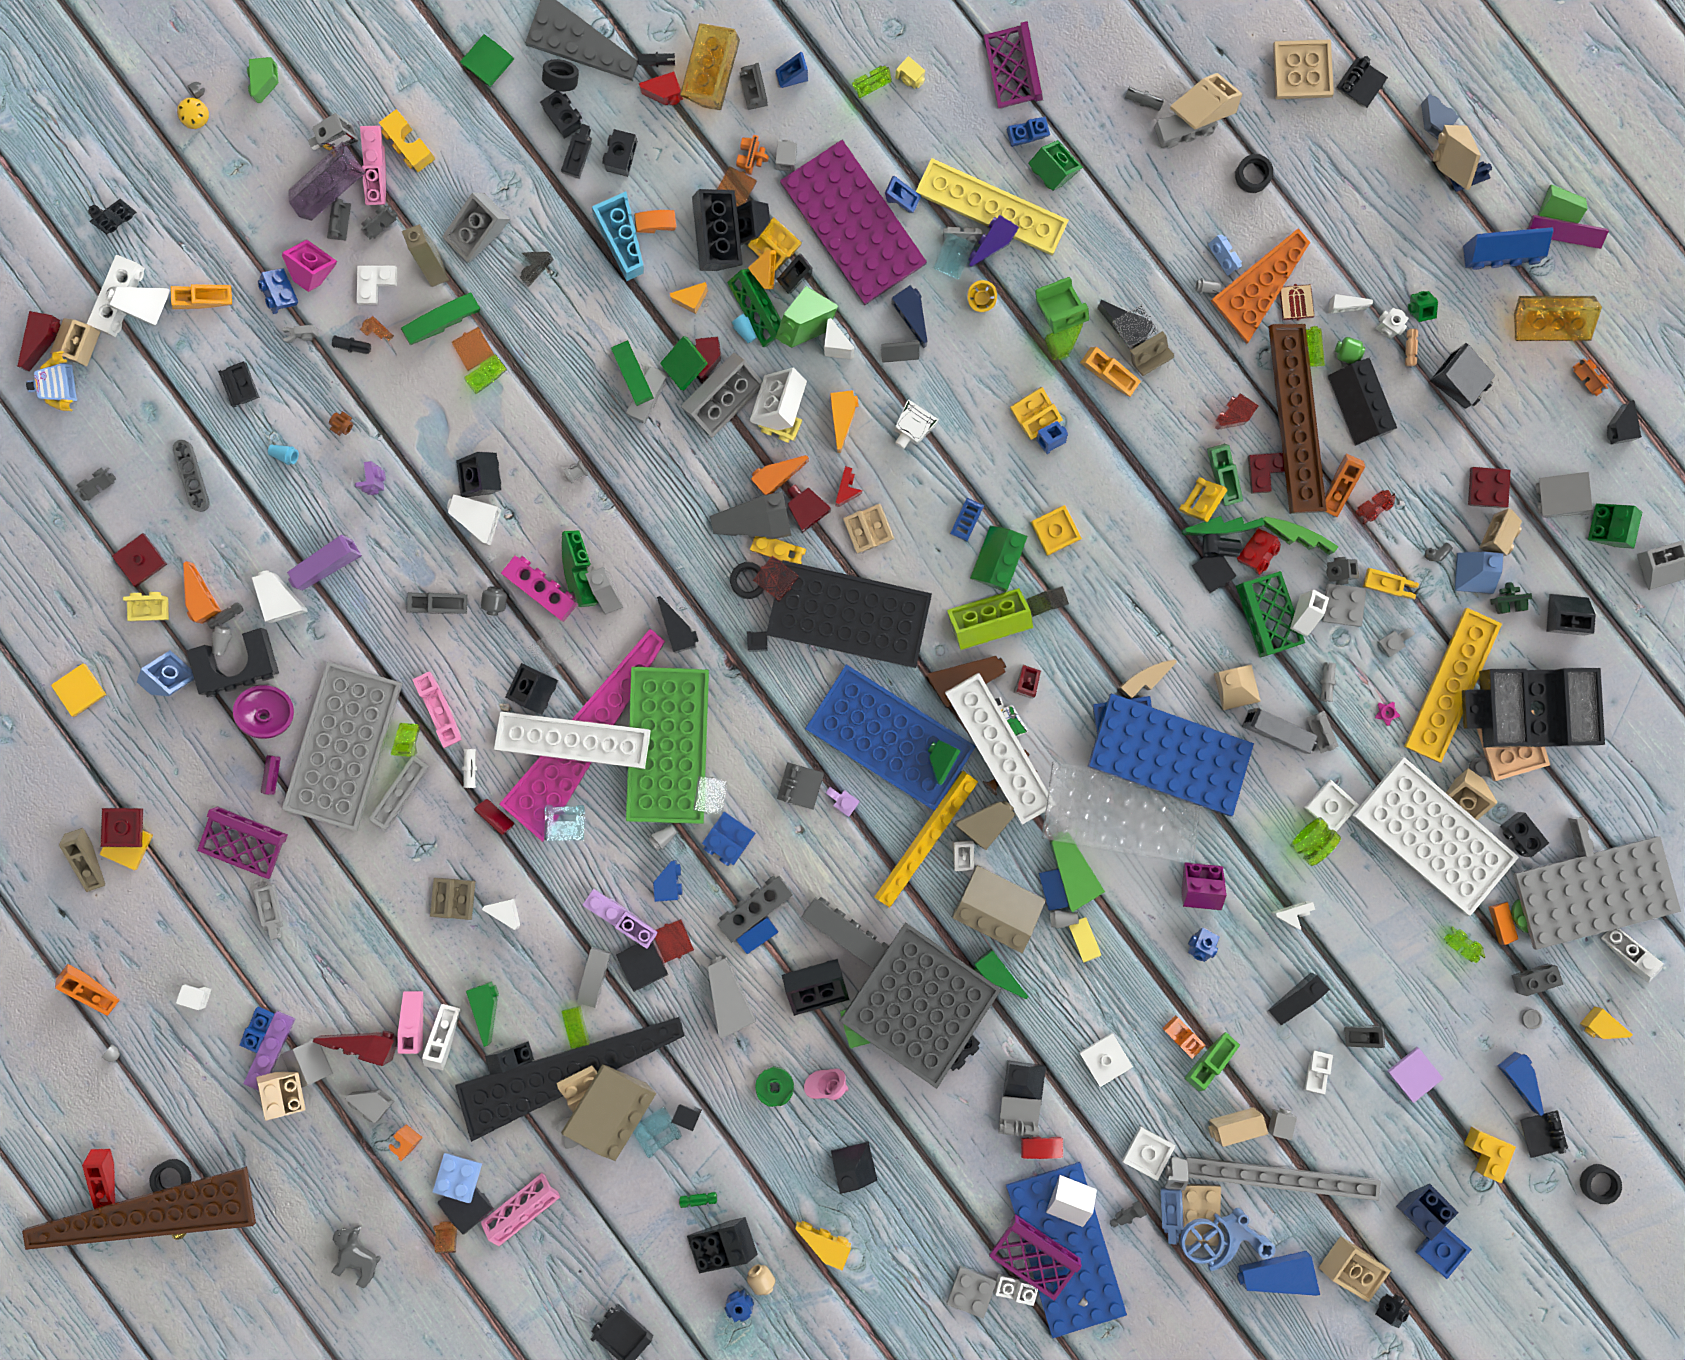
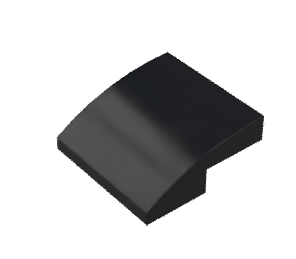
[616,941,669,992]
[437,1187,494,1235]

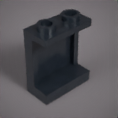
[590,1304,653,1360]

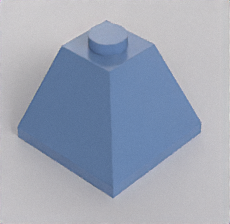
[1454,552,1503,594]
[137,651,194,696]

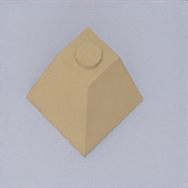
[1214,665,1261,710]
[1446,768,1497,820]

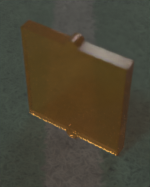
[717,166,757,207]
[452,327,495,371]

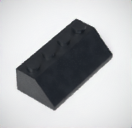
[692,189,743,271]
[1328,357,1397,446]

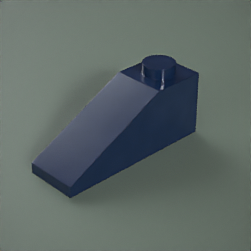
[891,285,928,349]

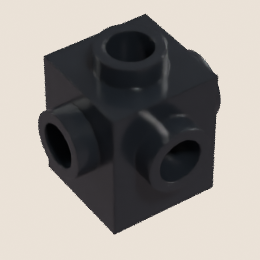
[1375,1293,1410,1328]

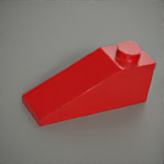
[82,1149,115,1209]

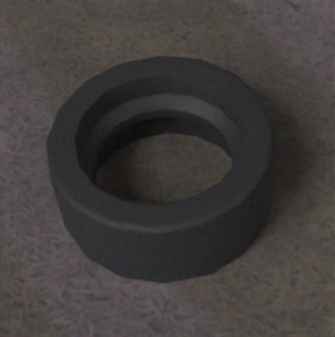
[542,59,579,92]
[1235,154,1274,193]
[730,562,767,599]
[149,1159,191,1192]
[1580,1164,1622,1204]

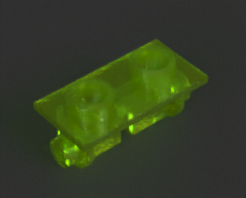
[852,65,892,99]
[1306,326,1325,367]
[1444,926,1485,963]

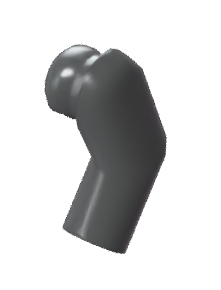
[1425,543,1453,561]

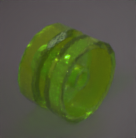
[1290,817,1341,866]

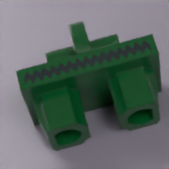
[1490,582,1532,614]

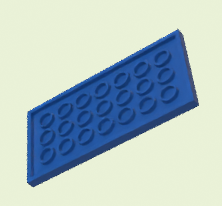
[805,664,976,811]
[1087,693,1254,817]
[1006,1162,1127,1338]

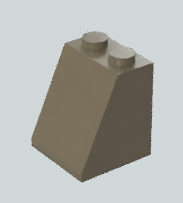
[954,801,1016,850]

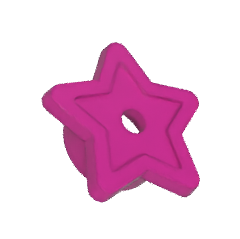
[1375,702,1400,726]

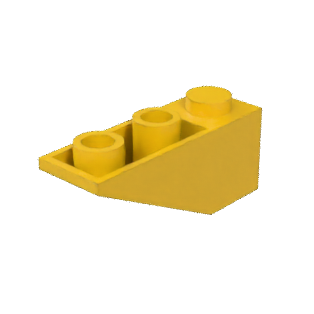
[795,1221,851,1271]

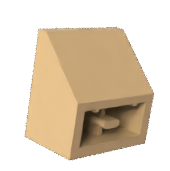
[50,318,101,367]
[256,1072,306,1121]

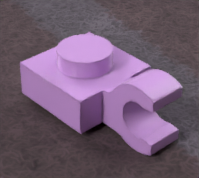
[826,787,860,817]

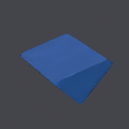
[1038,868,1069,911]
[736,916,779,954]

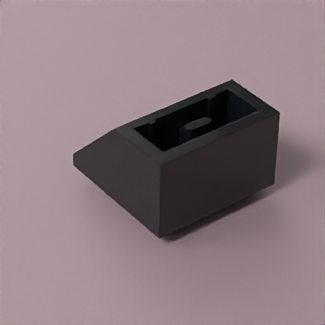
[1546,594,1596,636]

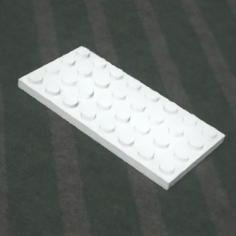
[1352,757,1519,916]

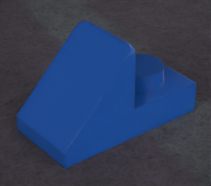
[885,176,921,213]

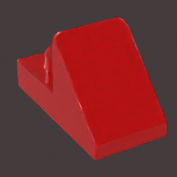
[836,466,863,507]

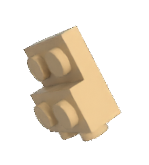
[557,1066,597,1112]

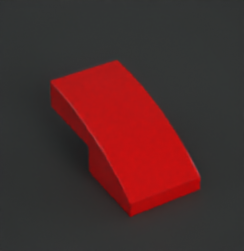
[1021,1137,1063,1159]

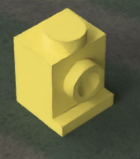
[895,56,925,89]

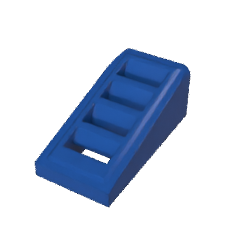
[950,498,984,542]

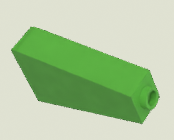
[1050,831,1105,912]

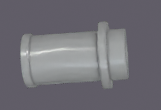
[1195,278,1221,294]

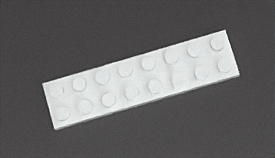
[945,673,1055,825]
[494,712,651,769]

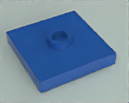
[1415,1226,1472,1279]

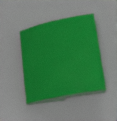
[460,34,514,87]

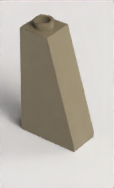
[402,224,449,287]

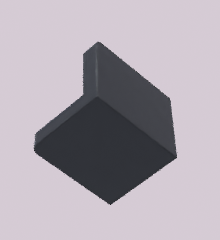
[747,631,768,652]
[671,1104,702,1131]

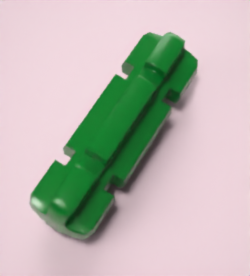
[679,1192,718,1208]

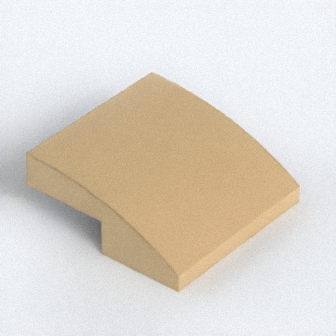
[843,504,895,553]

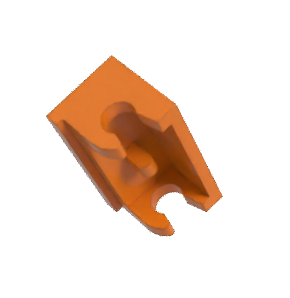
[389,1124,423,1161]

